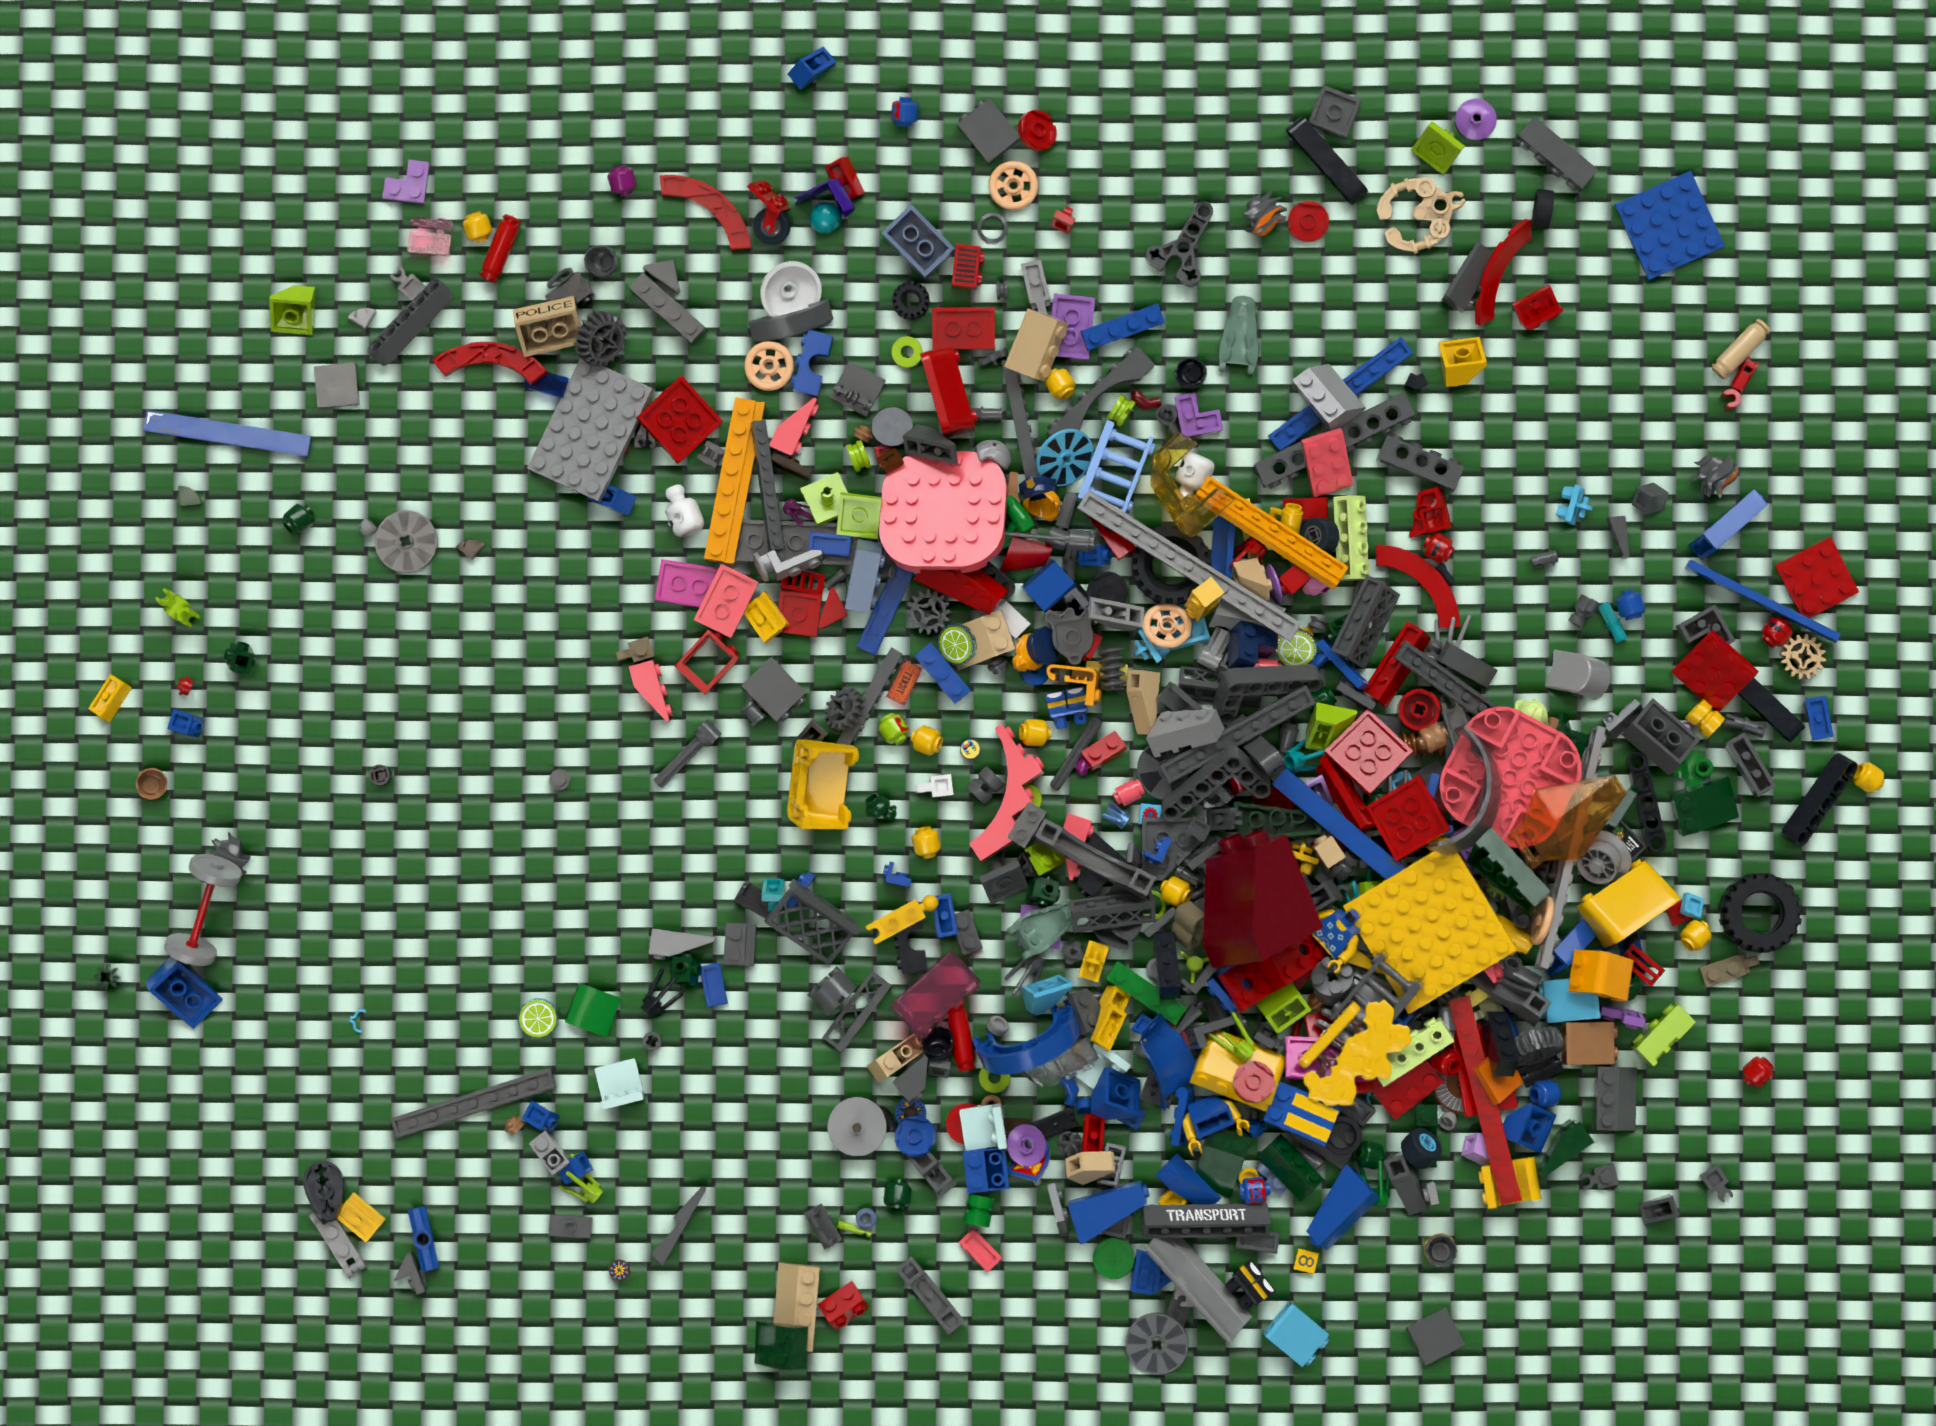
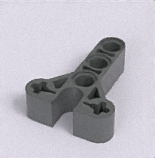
[1145,201,1213,287]

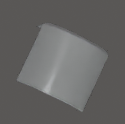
[1545,649,1611,700]

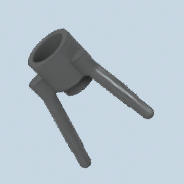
[1004,955,1044,995]

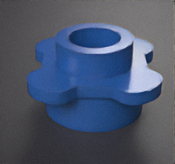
[1242,1119,1267,1137]

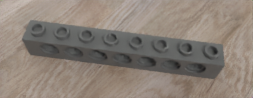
[1253,392,1415,489]

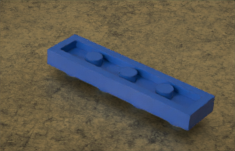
[1080,303,1165,351]

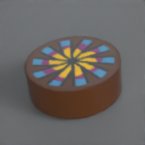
[609,1259,630,1281]

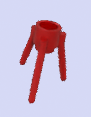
[1229,536,1268,568]

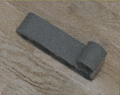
[1226,714,1285,775]

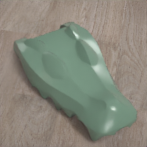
[1218,296,1259,375]
[1006,899,1079,960]

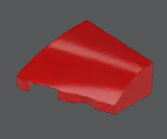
[1409,487,1452,538]
[1000,536,1052,572]

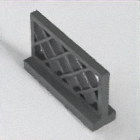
[1331,575,1400,669]
[764,879,862,965]

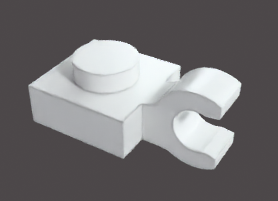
[916,774,953,797]

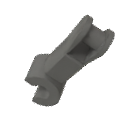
[1046,492,1077,550]

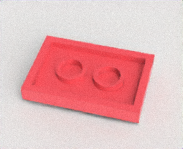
[1301,428,1353,498]
[694,564,759,639]

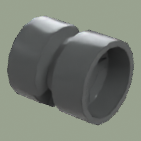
[965,766,1005,805]

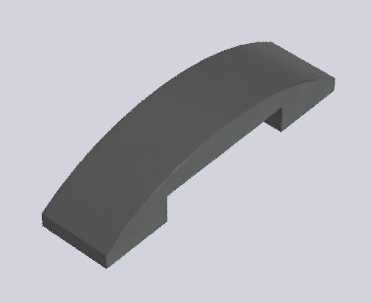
[748,299,833,342]
[895,1256,965,1334]

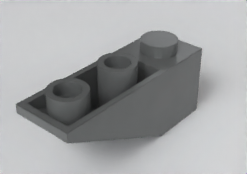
[1384,1152,1429,1216]

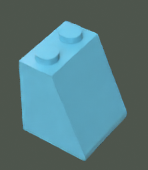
[1538,978,1600,1023]
[1262,1301,1329,1367]

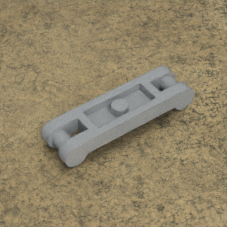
[309,1204,367,1278]

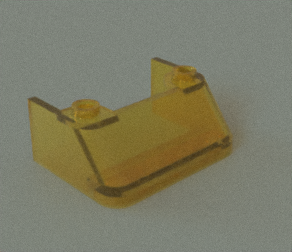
[1150,432,1235,537]

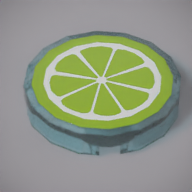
[938,624,977,665]
[1275,628,1317,666]
[517,998,559,1040]

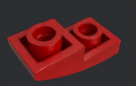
[1283,497,1328,520]

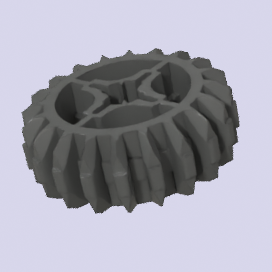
[574,310,628,367]
[1514,1026,1564,1066]

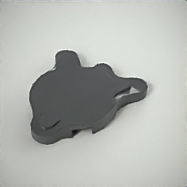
[1044,606,1094,665]

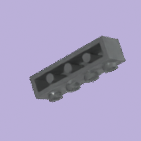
[1516,116,1598,192]

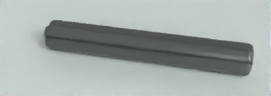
[1050,717,1102,790]

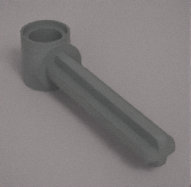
[654,719,722,788]

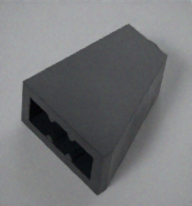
[1077,832,1126,898]

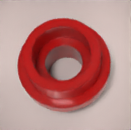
[176,675,194,696]

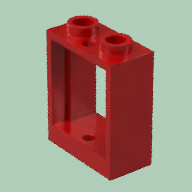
[674,630,740,695]

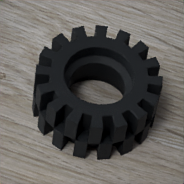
[892,281,930,320]

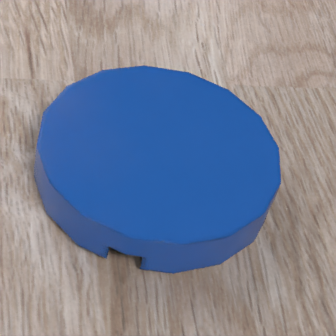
[895,1115,936,1158]

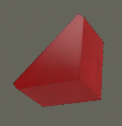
[818,588,848,629]

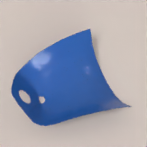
[1140,1013,1196,1111]

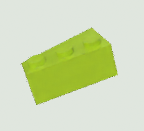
[1631,1004,1695,1067]

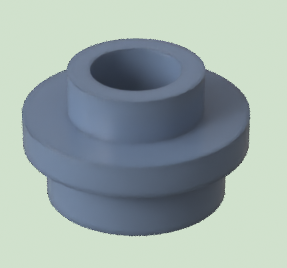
[856,1208,877,1229]

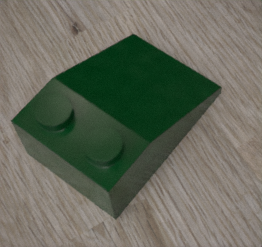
[1668,777,1739,836]
[1537,1119,1594,1178]
[1195,1129,1251,1197]
[754,1321,808,1370]

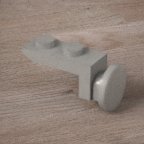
[753,550,823,582]

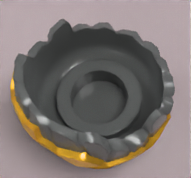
[1424,1233,1457,1268]

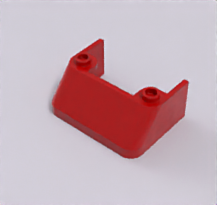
[920,347,978,438]

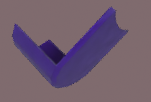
[794,179,856,218]

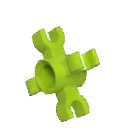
[155,588,200,627]

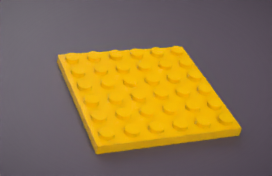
[1343,851,1518,1014]

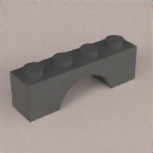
[629,272,706,345]

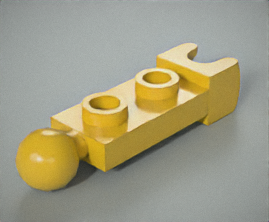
[865,895,939,945]

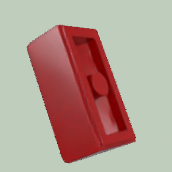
[825,157,865,200]
[1081,1114,1105,1152]

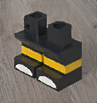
[1225,1259,1276,1310]

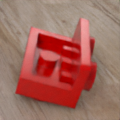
[1512,285,1563,330]
[818,1281,870,1330]

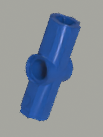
[408,1206,440,1272]

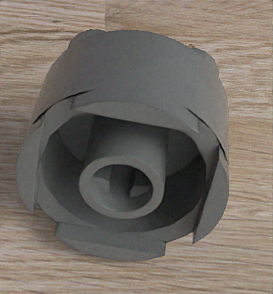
[1311,956,1355,1006]
[807,966,857,1016]

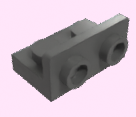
[1334,675,1377,711]

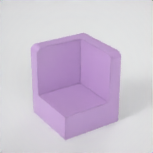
[1461,1133,1490,1165]

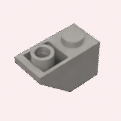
[529,1131,570,1176]

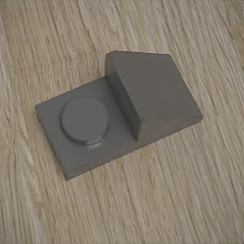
[394,1251,427,1295]

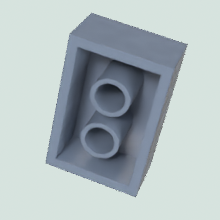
[881,204,955,281]
[845,539,885,614]

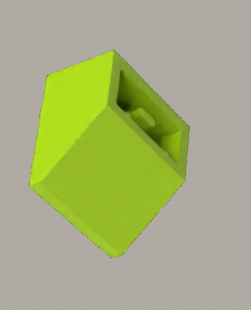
[1305,702,1357,751]
[1255,982,1311,1034]

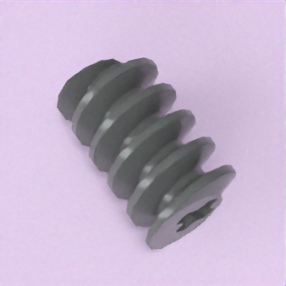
[1098,648,1126,691]

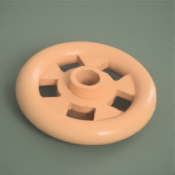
[989,161,1038,210]
[744,341,794,391]
[1143,603,1192,649]
[1531,896,1554,945]

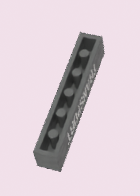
[1141,1203,1271,1238]

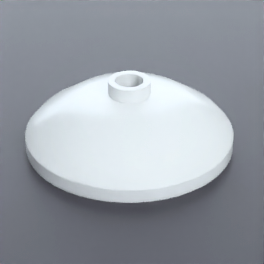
[760,261,822,317]

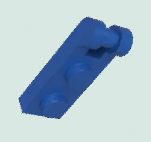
[1170,1087,1195,1146]

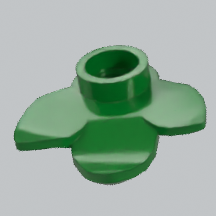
[1672,749,1713,788]

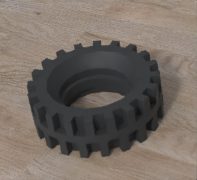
[1131,524,1212,605]

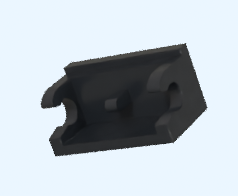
[1061,583,1098,627]
[734,881,778,918]
[1032,1106,1079,1140]

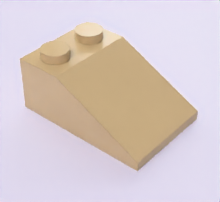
[955,610,1016,671]

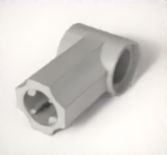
[1197,627,1230,671]

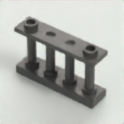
[1330,951,1424,1030]

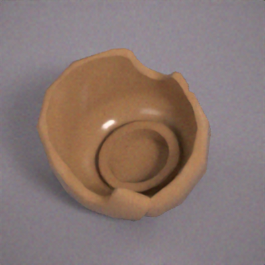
[136,768,167,800]

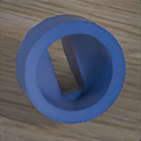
[1076,1097,1091,1114]

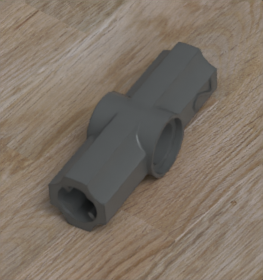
[1498,955,1542,990]

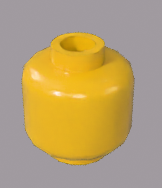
[462,211,493,243]
[1045,368,1076,400]
[1019,719,1051,747]
[910,725,943,756]
[1853,762,1885,793]
[912,826,941,859]
[1160,876,1193,907]
[1680,920,1712,951]

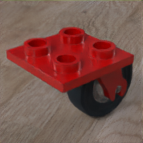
[747,180,791,245]

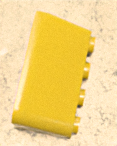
[1190,1030,1285,1112]

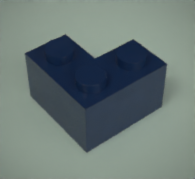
[1228,621,1278,668]

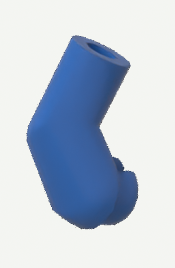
[1059,1075,1079,1107]

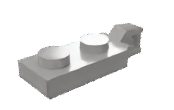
[1021,259,1050,314]

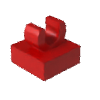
[1050,206,1075,234]

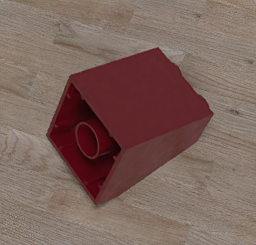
[1203,829,1324,968]

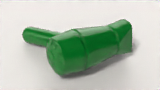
[1002,495,1035,549]

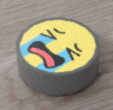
[960,739,981,760]

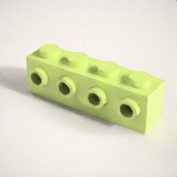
[1333,495,1369,581]
[1377,1017,1454,1087]

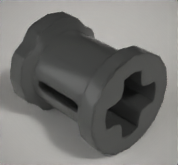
[740,699,767,727]

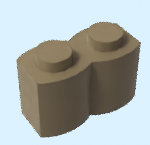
[1171,901,1204,951]

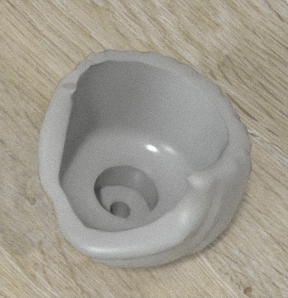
[975,440,1011,473]

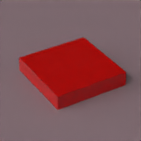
[778,590,822,637]

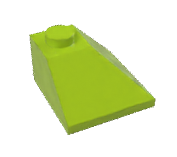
[269,285,316,335]

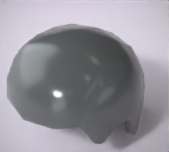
[584,245,618,277]

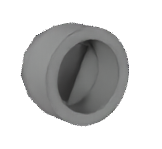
[359,518,378,536]
[1439,1111,1457,1130]

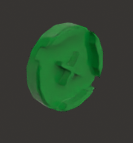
[1093,1237,1135,1279]

